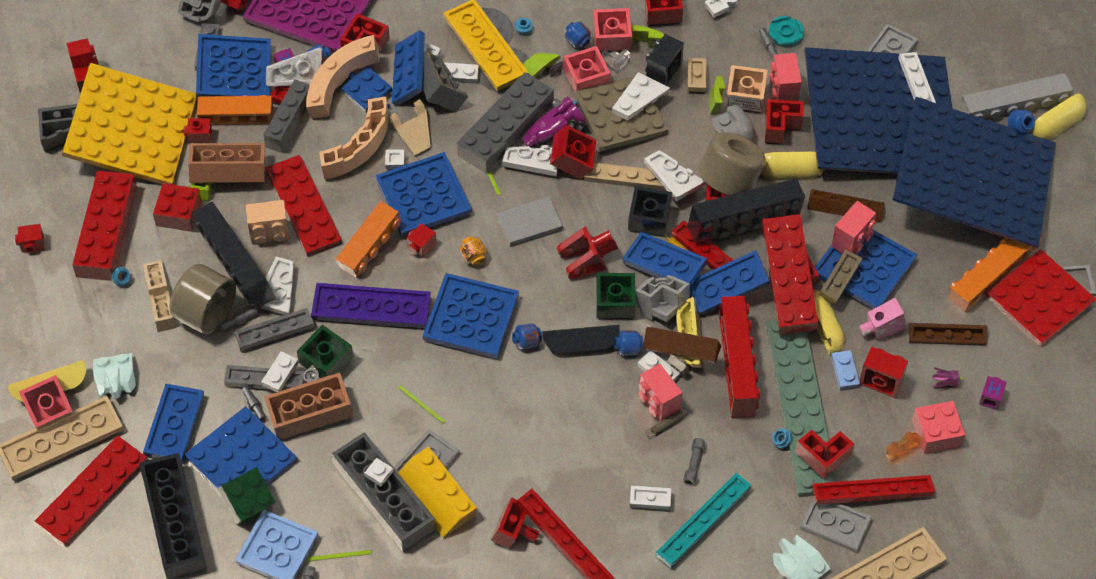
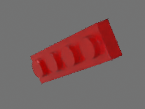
[671,220,733,270]

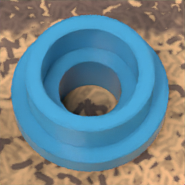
[515,18,533,35]
[111,267,131,286]
[772,429,792,449]

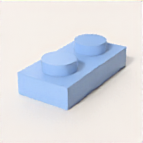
[831,350,860,390]

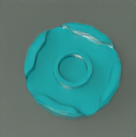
[768,16,804,48]

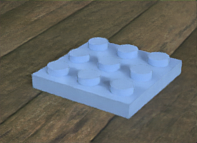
[235,509,319,579]

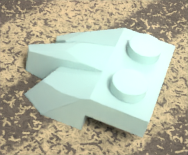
[93,353,136,399]
[773,535,831,579]

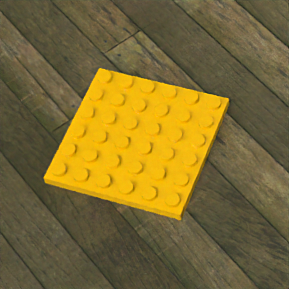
[62,63,196,184]

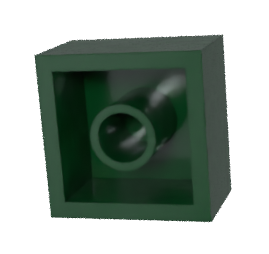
[596,273,636,318]
[297,324,354,378]
[217,467,276,524]

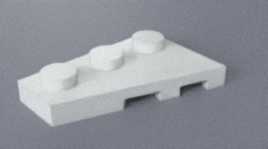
[266,48,322,86]
[611,72,670,121]
[502,145,559,176]
[644,150,707,201]
[261,257,295,315]

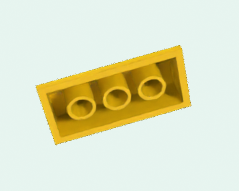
[398,446,477,538]

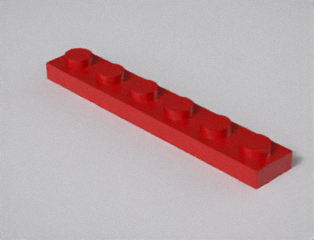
[812,475,935,505]
[516,488,615,579]

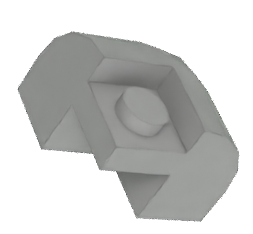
[177,0,221,22]
[711,105,754,141]
[635,275,690,322]

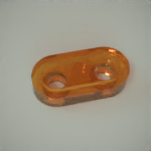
[885,432,922,461]

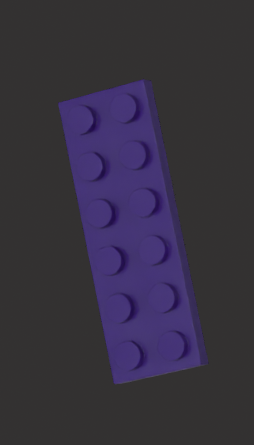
[311,283,431,328]

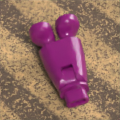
[521,96,586,147]

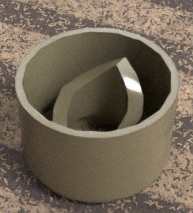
[698,132,766,195]
[169,264,236,335]

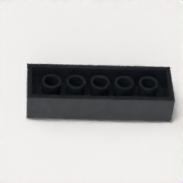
[687,178,805,244]
[193,201,276,310]
[139,453,207,579]

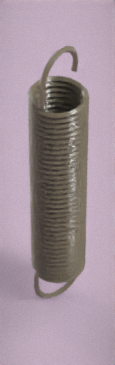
[646,408,688,437]

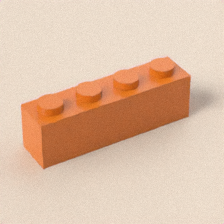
[197,95,273,125]
[335,201,401,278]

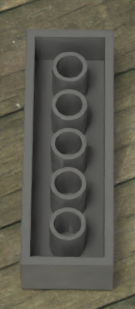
[457,72,554,174]
[331,432,436,552]

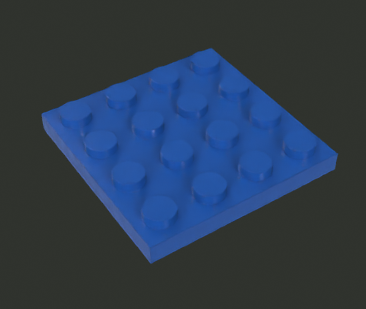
[196,34,271,98]
[375,152,472,237]
[815,229,917,309]
[423,273,519,359]
[184,406,298,492]

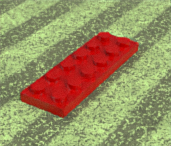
[265,155,342,257]
[34,435,148,547]

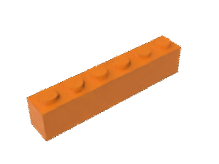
[948,234,1043,312]

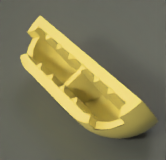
[1029,93,1087,140]
[760,152,826,180]
[813,289,845,356]
[676,297,704,368]
[7,360,86,402]

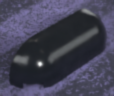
[542,325,620,353]

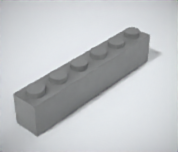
[960,73,1073,119]

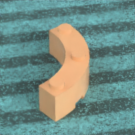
[306,35,380,119]
[319,97,389,180]

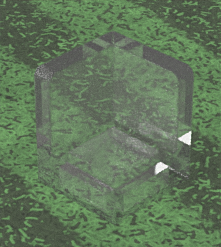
[602,49,630,74]

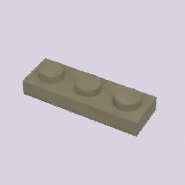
[819,249,862,304]

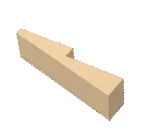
[143,260,177,332]

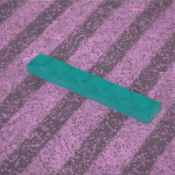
[655,472,751,568]

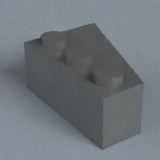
[422,51,468,112]
[38,104,77,151]

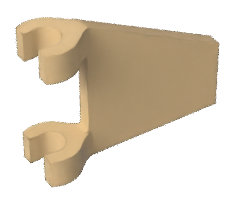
[389,100,431,157]

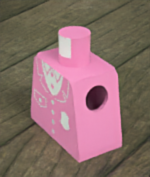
[859,298,905,339]

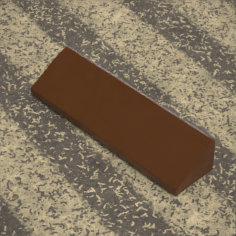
[807,189,885,223]
[908,323,987,345]
[643,326,721,363]

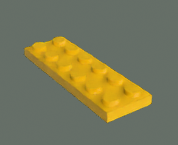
[443,0,528,91]

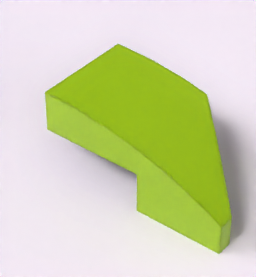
[631,25,664,47]
[523,53,561,78]
[709,76,725,114]

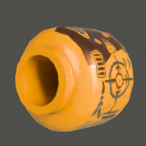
[459,236,487,266]

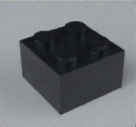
[645,34,684,86]
[628,186,672,235]

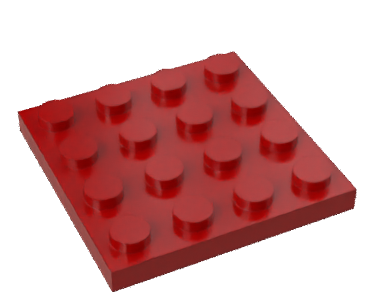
[986,249,1096,347]

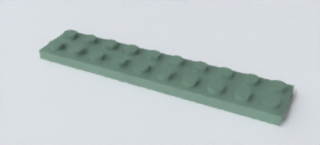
[765,320,837,497]

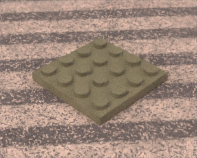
[573,76,669,151]

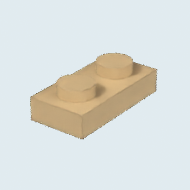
[688,58,706,92]

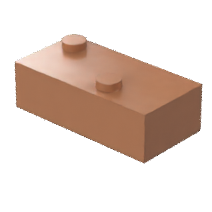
[188,143,266,184]
[264,373,354,440]

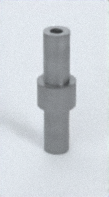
[759,28,778,59]
[220,307,258,331]
[241,386,266,421]

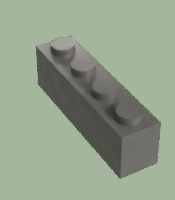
[263,79,310,153]

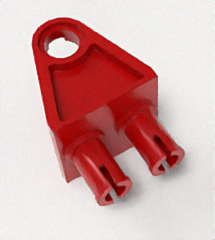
[556,226,619,279]

